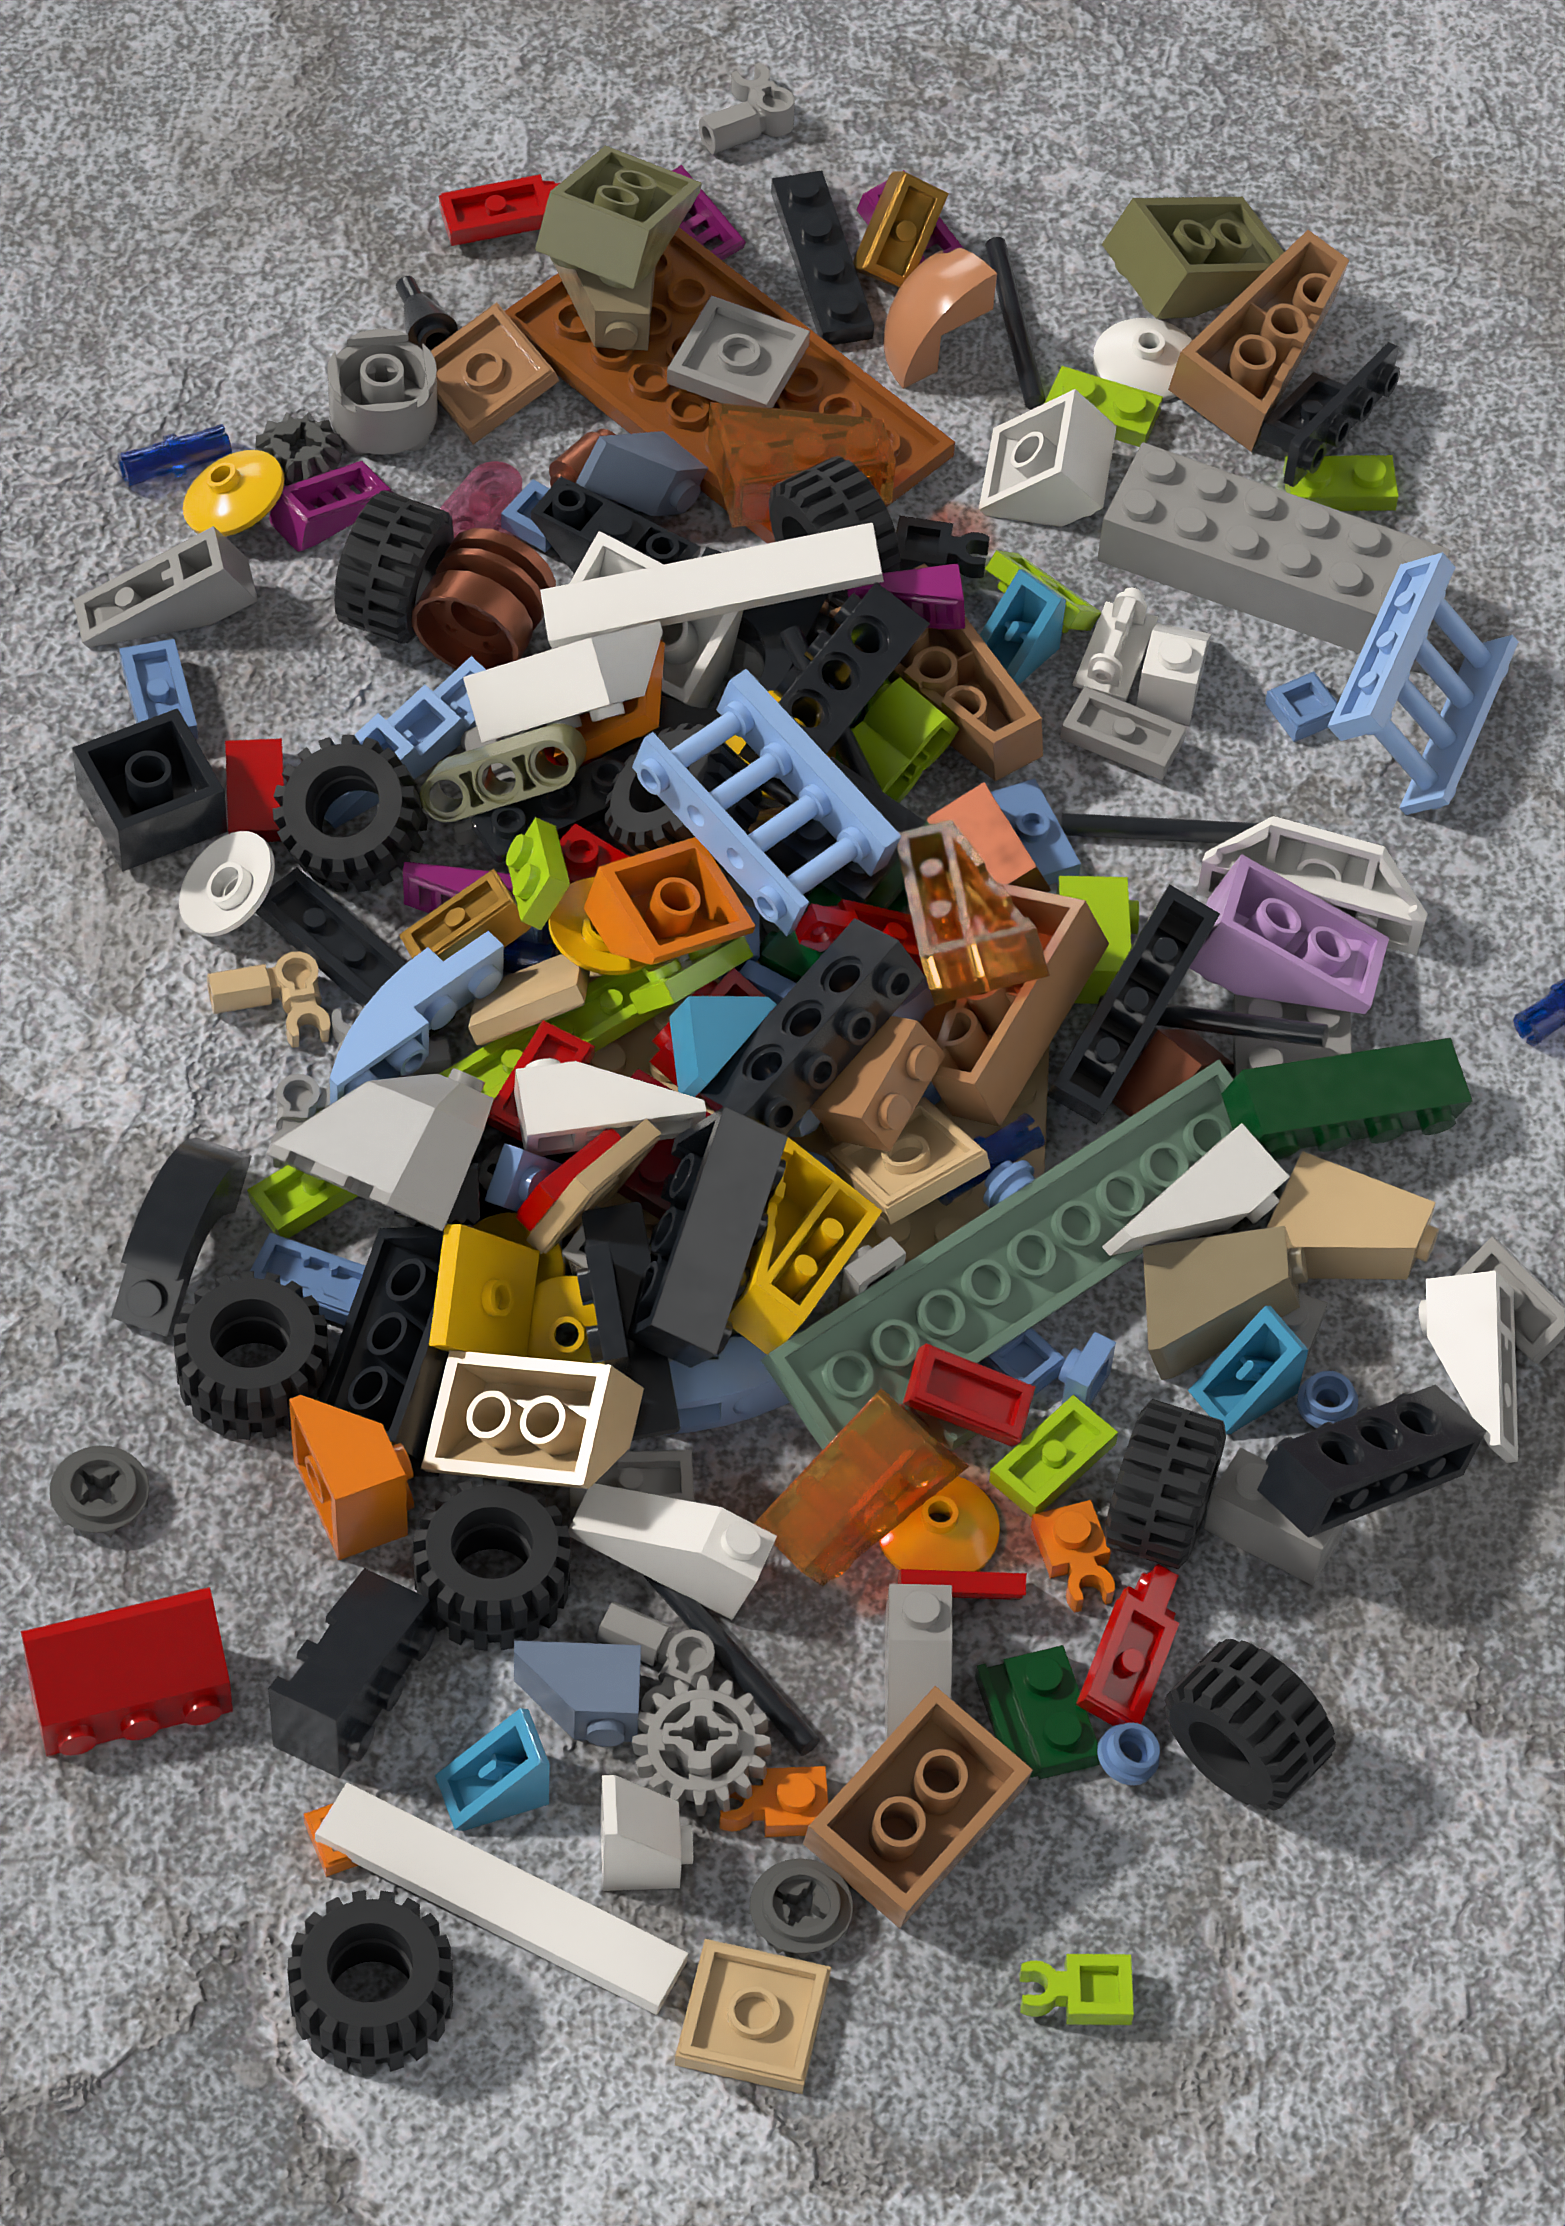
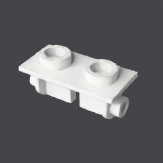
[1073,588,1158,702]

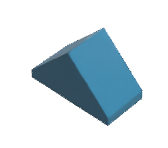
[979,569,1066,686]
[669,996,777,1097]
[1188,1306,1308,1434]
[435,1708,550,1831]

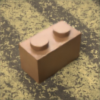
[810,1016,946,1152]

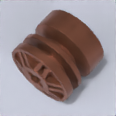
[412,528,556,670]

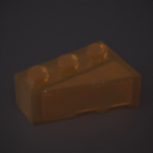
[708,402,896,528]
[897,820,1050,1005]
[754,1388,970,1587]

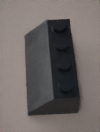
[318,1225,475,1477]

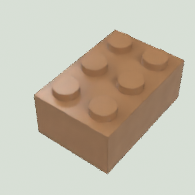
[803,1686,1033,1929]

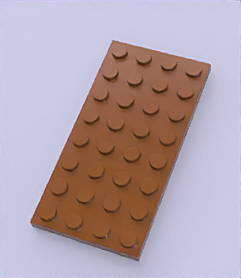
[505,227,955,544]

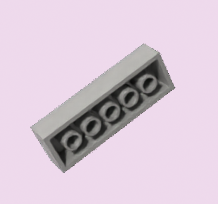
[1097,442,1450,653]

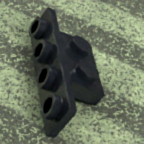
[1260,342,1400,487]
[471,728,667,863]
[577,1202,680,1441]

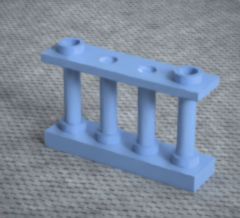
[1328,552,1519,815]
[632,669,902,936]

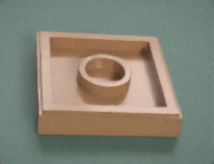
[431,302,559,445]

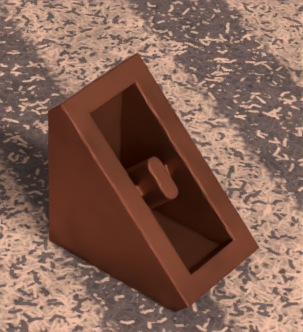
[1112,1029,1234,1117]

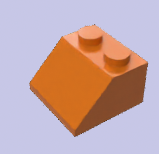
[584,837,756,965]
[289,1395,414,1560]

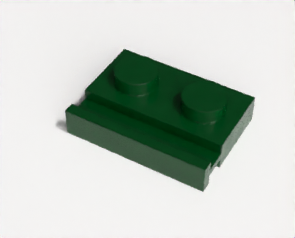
[975,1645,1100,1780]

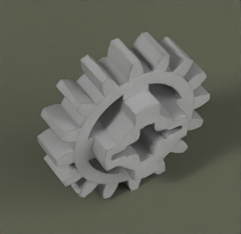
[632,1676,772,1816]

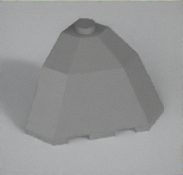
[266,1068,494,1231]

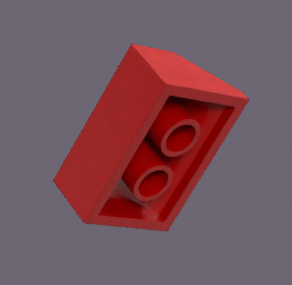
[21,1587,233,1757]

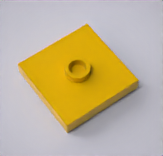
[429,1224,540,1357]

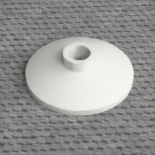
[1093,318,1192,401]
[179,831,275,937]

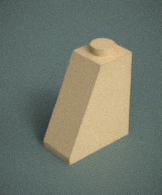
[1267,1151,1439,1280]

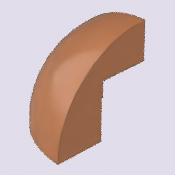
[883,248,997,389]

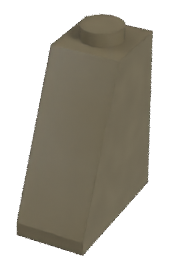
[553,263,655,351]
[1143,1226,1308,1380]

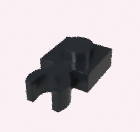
[896,515,990,578]

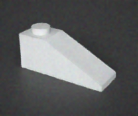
[514,1058,706,1156]
[1102,1123,1289,1256]
[1419,1271,1518,1463]
[568,1483,777,1620]

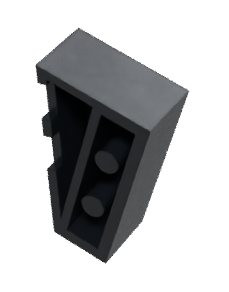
[268,1568,436,1779]

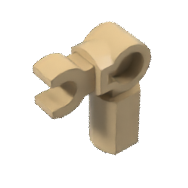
[207,952,331,1048]

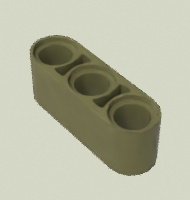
[420,723,587,822]

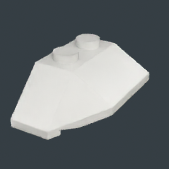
[1196,816,1427,956]

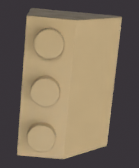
[421,1350,644,1489]

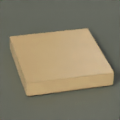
[468,954,590,1046]
[825,1097,991,1225]
[526,1118,661,1255]
[675,1939,831,2094]

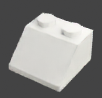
[979,389,1117,527]

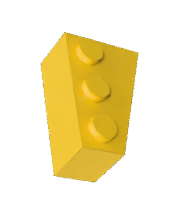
[728,1137,882,1354]

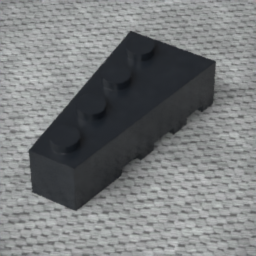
[627,1106,788,1368]

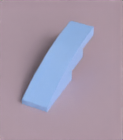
[324,656,486,829]

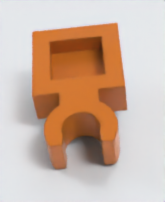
[1031,1500,1115,1613]
[719,1766,828,1837]

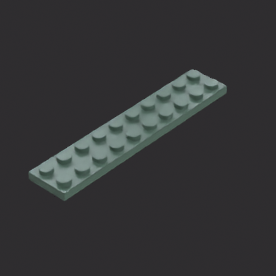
[761,1060,1282,1462]

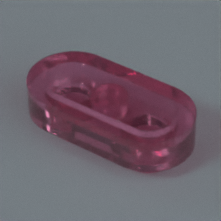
[440,461,522,539]

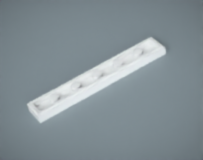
[540,523,884,648]
[315,1783,688,2015]

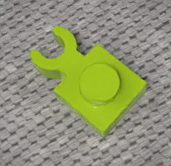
[1019,1954,1134,2025]

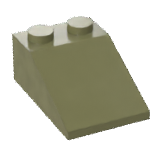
[535,145,702,289]
[1101,196,1284,319]

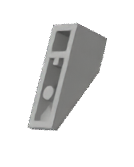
[73,526,258,648]
[885,1584,952,1741]

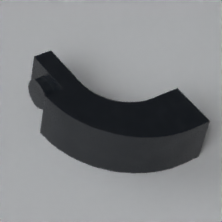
[111,1137,252,1337]

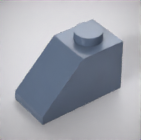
[576,431,708,516]
[514,1640,641,1747]

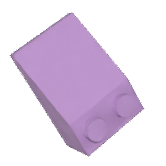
[1189,854,1389,1014]

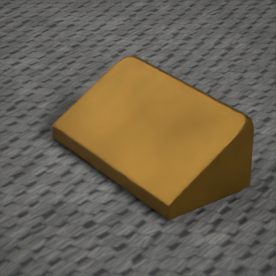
[853,171,949,288]
[399,869,531,961]

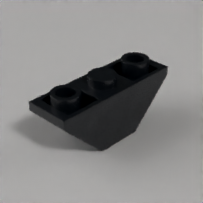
[531,476,701,574]

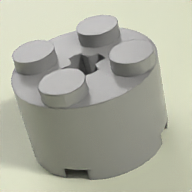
[327,329,437,455]

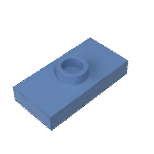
[991,778,1081,885]
[250,1233,365,1325]

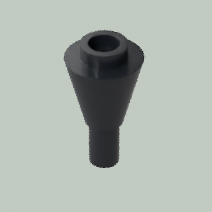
[396,276,458,351]

